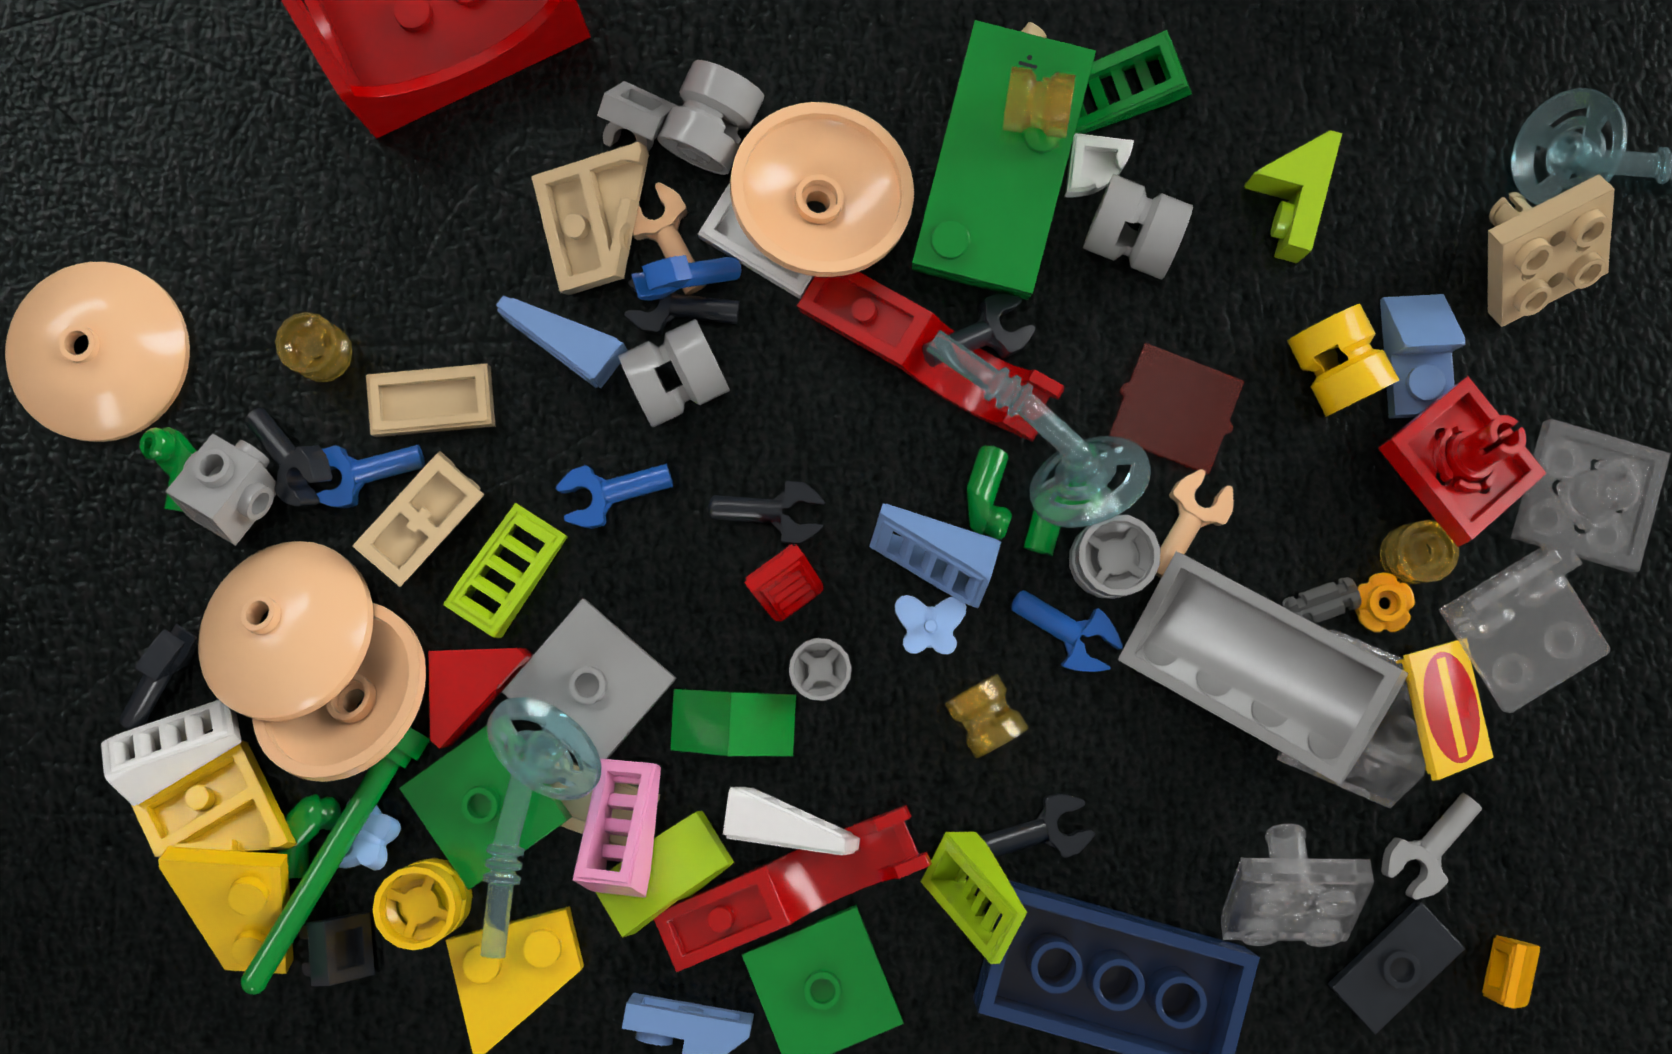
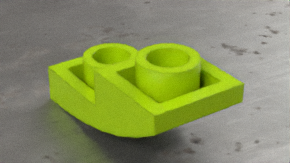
[596,811,734,937]

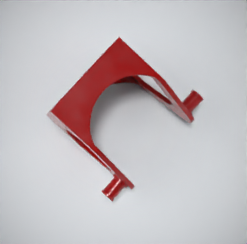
[281,0,591,139]

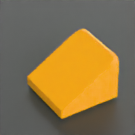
[1482,935,1540,1008]

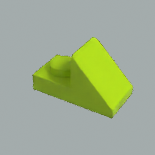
[1244,130,1342,263]

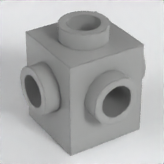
[165,433,277,546]

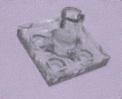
[1511,419,1671,572]
[1220,824,1374,947]

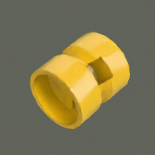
[1287,304,1400,417]
[372,858,473,950]

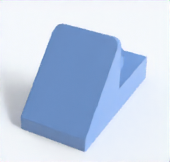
[1380,294,1465,419]
[622,993,754,1054]

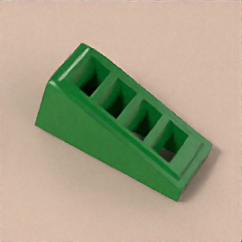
[1075,30,1192,134]

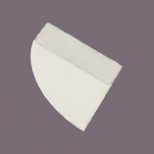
[1064,133,1134,197]

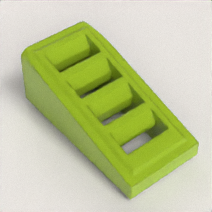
[443,503,568,638]
[920,832,1027,964]

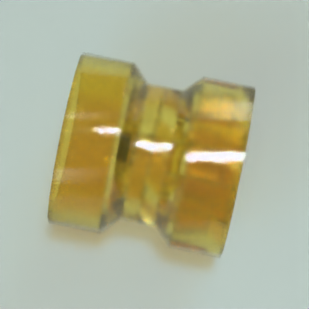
[1003,66,1076,139]
[275,312,352,382]
[1380,520,1459,585]
[945,674,1028,758]

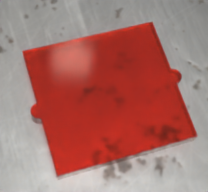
[1109,343,1244,474]

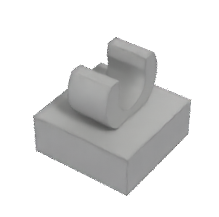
[597,81,678,151]

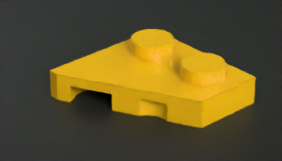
[130,741,297,857]
[158,846,293,974]
[446,906,584,1054]

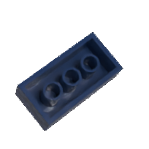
[973,880,1260,1054]

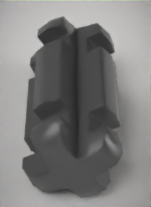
[1282,577,1361,624]

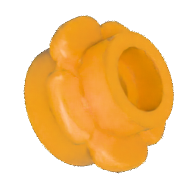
[1355,573,1415,633]

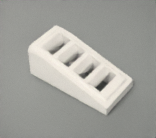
[101,700,242,806]
[723,787,860,855]

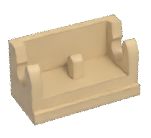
[353,451,484,587]

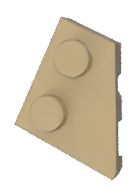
[532,142,649,295]

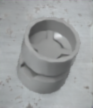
[657,60,764,175]
[1083,174,1193,280]
[618,319,730,427]
[1069,515,1160,599]

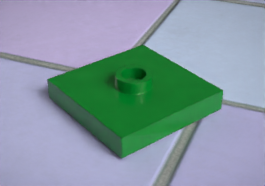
[399,716,572,890]
[742,905,904,1054]

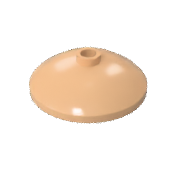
[730,102,914,277]
[5,262,190,442]
[198,541,374,721]
[252,603,426,782]

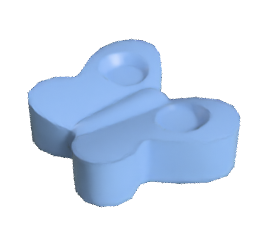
[895,595,967,654]
[339,800,401,871]

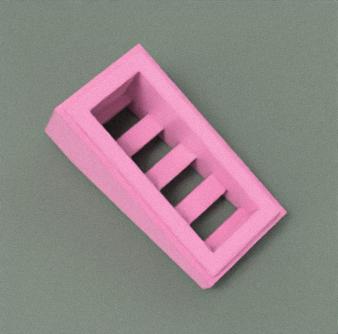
[573,759,661,898]

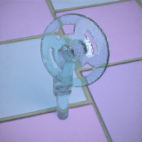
[1511,88,1672,205]
[926,330,1151,527]
[480,697,601,958]

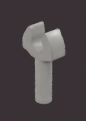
[1381,793,1482,899]

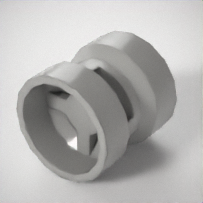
[789,638,851,701]

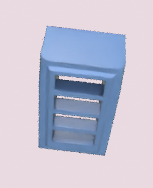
[496,296,628,388]
[869,503,1001,608]

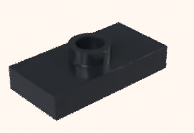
[1327,900,1465,1034]

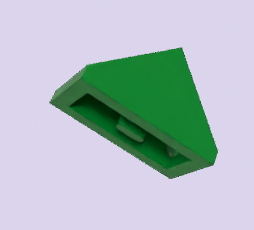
[671,689,796,756]

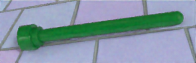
[241,727,430,995]

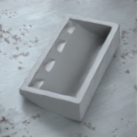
[1118,551,1409,784]

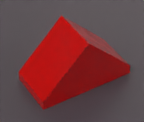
[429,648,533,748]

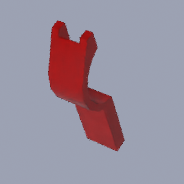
[797,272,1064,442]
[654,805,932,972]

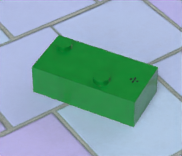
[912,20,1096,300]

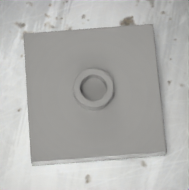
[502,599,677,772]

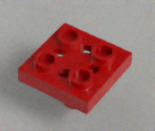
[1378,377,1547,547]

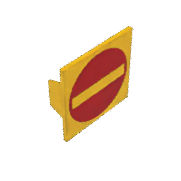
[1396,638,1493,781]

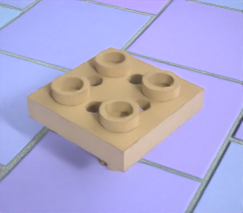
[1488,174,1615,327]

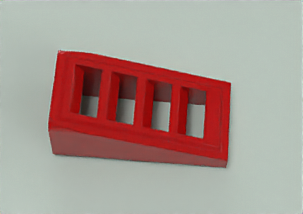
[744,544,823,622]

